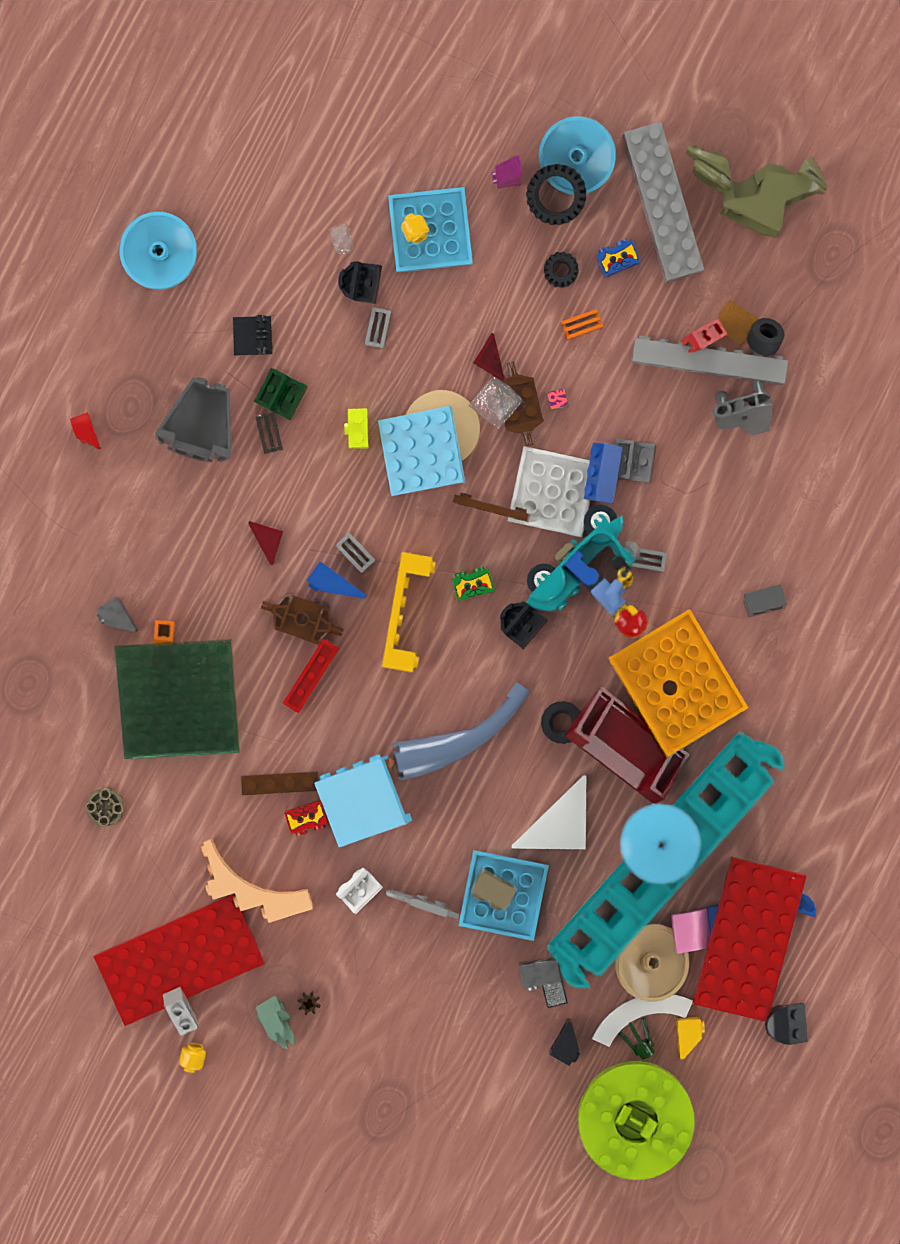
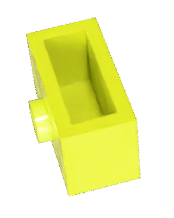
[344,408,369,449]

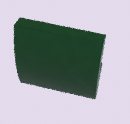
[254,368,308,421]

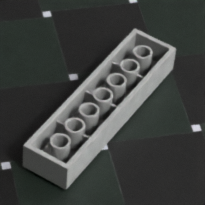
[622,122,704,284]

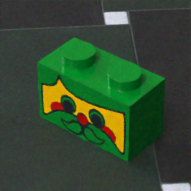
[452,566,495,601]

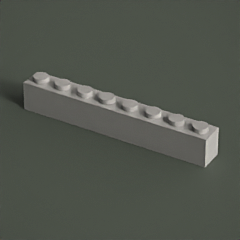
[631,336,788,385]

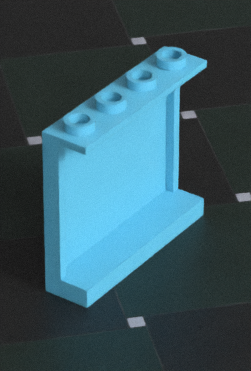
[314,754,412,847]

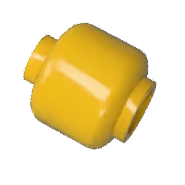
[401,213,429,244]
[179,1043,206,1073]

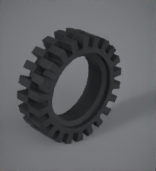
[526,164,587,225]

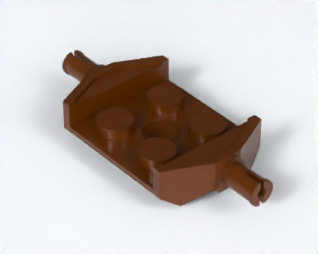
[496,361,544,447]
[261,593,344,644]

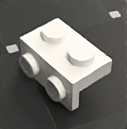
[336,868,383,914]

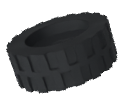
[541,701,580,744]

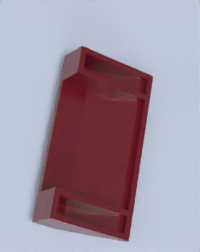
[565,686,690,804]

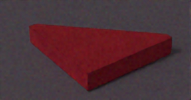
[473,333,505,382]
[248,521,283,565]

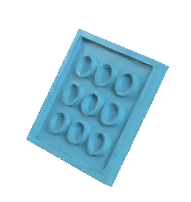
[388,187,473,273]
[378,406,465,496]
[458,850,549,941]

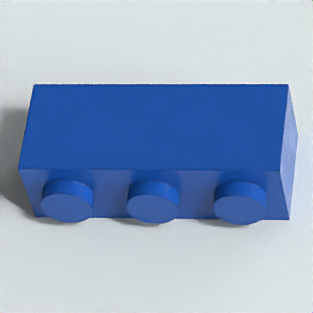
[584,442,622,504]

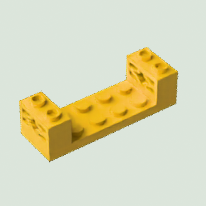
[382,552,436,672]

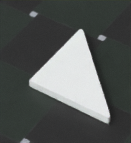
[512,775,587,849]

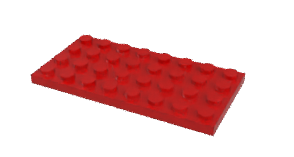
[692,856,807,1022]
[93,893,265,1026]

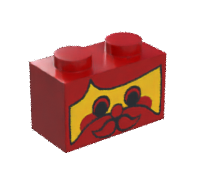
[284,800,329,836]

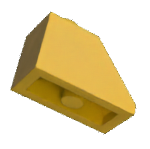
[676,1016,705,1059]

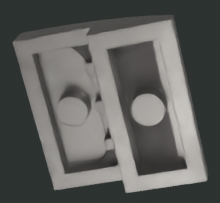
[615,439,656,483]

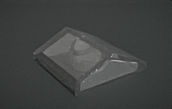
[468,377,522,429]

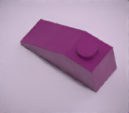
[492,155,522,189]

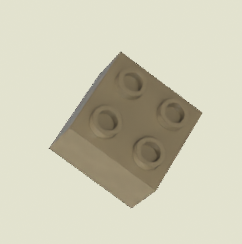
[471,868,517,911]

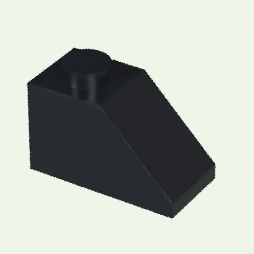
[549,1018,580,1066]

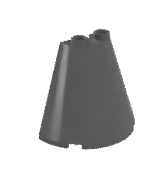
[155,378,231,462]

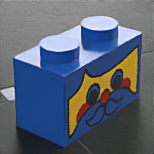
[595,239,641,278]

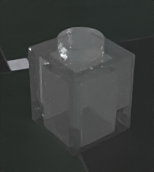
[329,223,354,255]

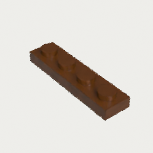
[241,771,318,795]

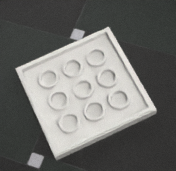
[507,446,590,537]

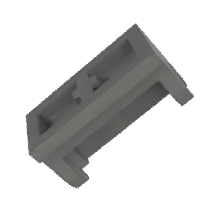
[744,584,787,618]

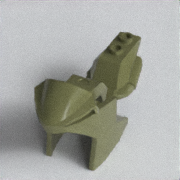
[686,145,827,238]

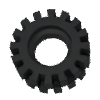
[544,251,579,288]

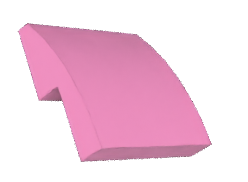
[671,908,710,954]

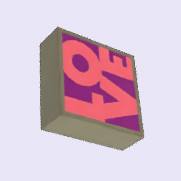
[546,387,569,411]

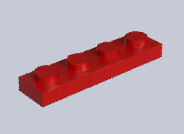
[283,638,340,713]

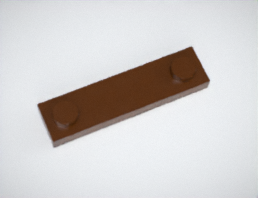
[453,493,531,523]

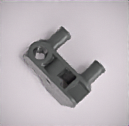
[713,380,773,436]

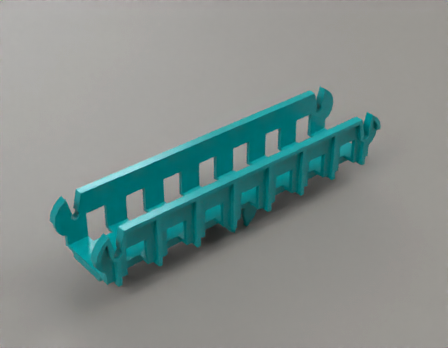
[547,731,784,988]

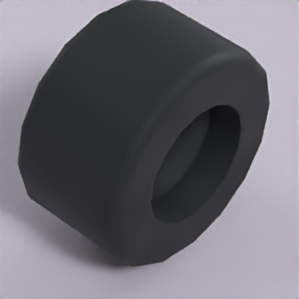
[747,318,785,355]

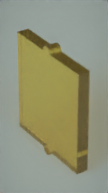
[718,301,758,345]

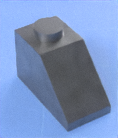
[96,597,139,632]

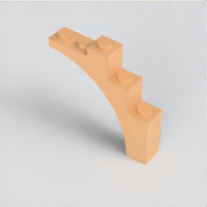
[201,839,314,923]

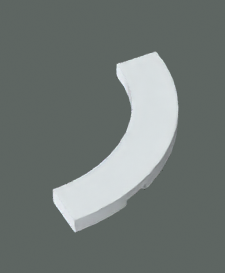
[592,995,693,1047]

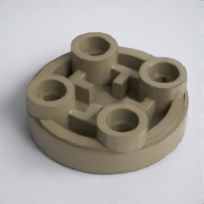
[85,788,125,827]

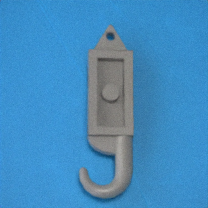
[386,890,460,919]

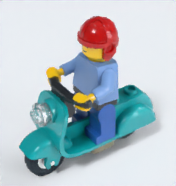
[526,504,648,638]

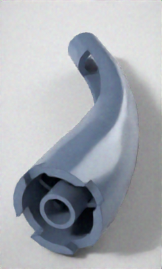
[393,682,530,781]

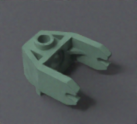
[256,996,295,1049]

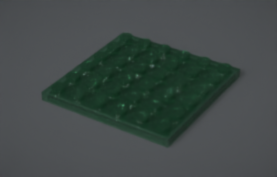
[115,639,240,759]

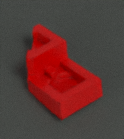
[70,412,101,450]

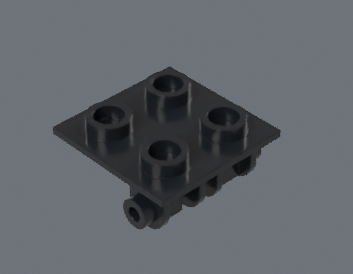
[233,315,272,356]

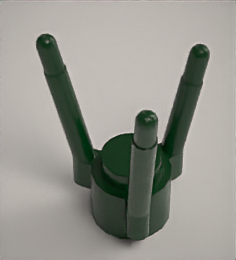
[618,1018,655,1060]

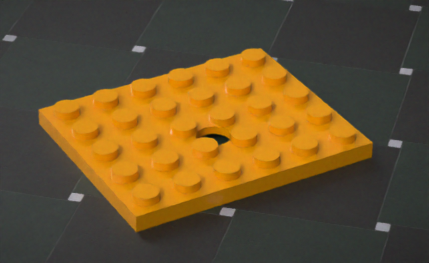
[608,609,748,757]

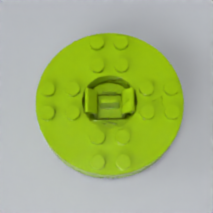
[578,1061,695,1180]

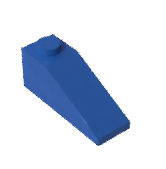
[307,562,367,598]

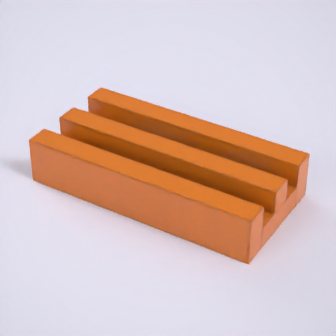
[561,309,604,340]

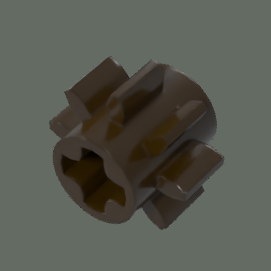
[297,991,321,1015]

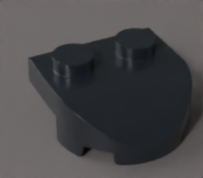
[338,261,382,304]
[500,602,548,650]
[765,1003,808,1045]

